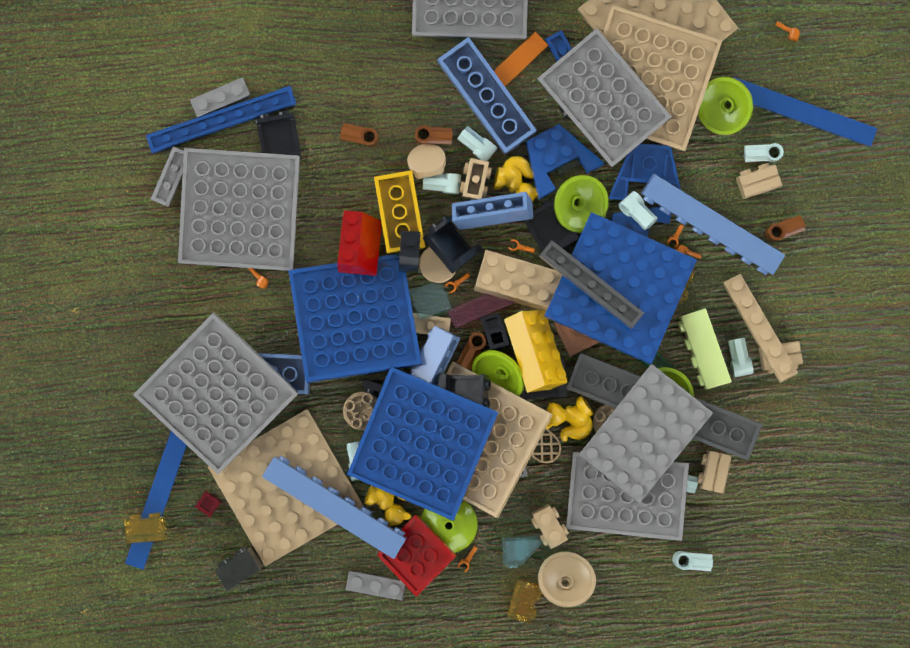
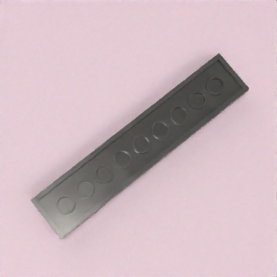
[567,353,763,460]

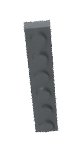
[539,241,644,329]

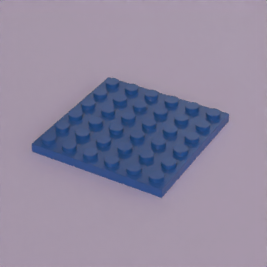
[544,212,697,365]
[288,253,421,383]
[347,367,499,521]

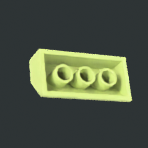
[678,308,732,389]

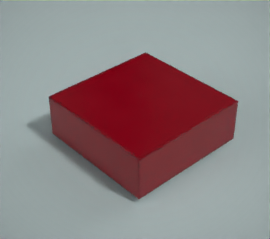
[194,490,222,518]

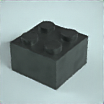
[215,546,264,591]

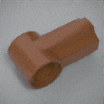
[340,123,379,147]
[414,125,453,145]
[765,215,806,242]
[456,332,486,370]

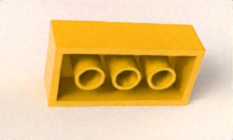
[374,170,425,254]
[504,310,568,393]

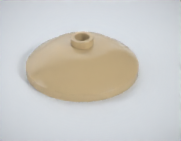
[538,552,596,607]

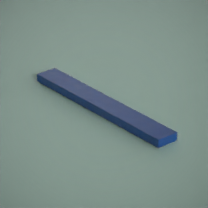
[733,77,877,147]
[146,86,297,154]
[125,431,187,570]

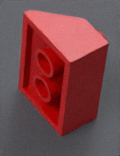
[337,210,382,276]

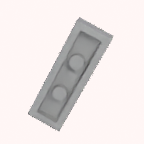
[190,77,251,117]
[151,147,184,207]
[346,570,405,601]

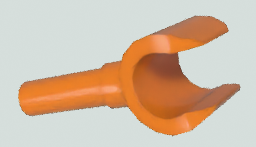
[775,21,800,41]
[667,224,684,248]
[508,239,535,253]
[675,245,702,259]
[248,268,269,289]
[445,273,470,293]
[458,546,478,572]

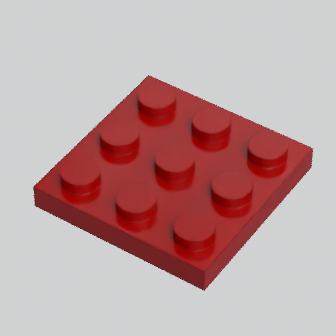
[377,514,457,597]

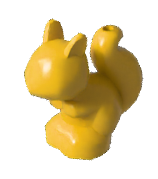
[493,156,538,202]
[546,395,594,442]
[364,485,412,526]

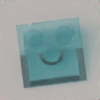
[501,536,542,568]

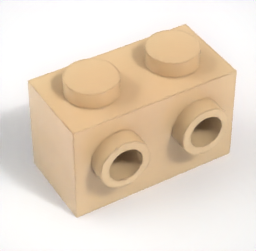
[459,158,492,200]
[531,504,569,549]

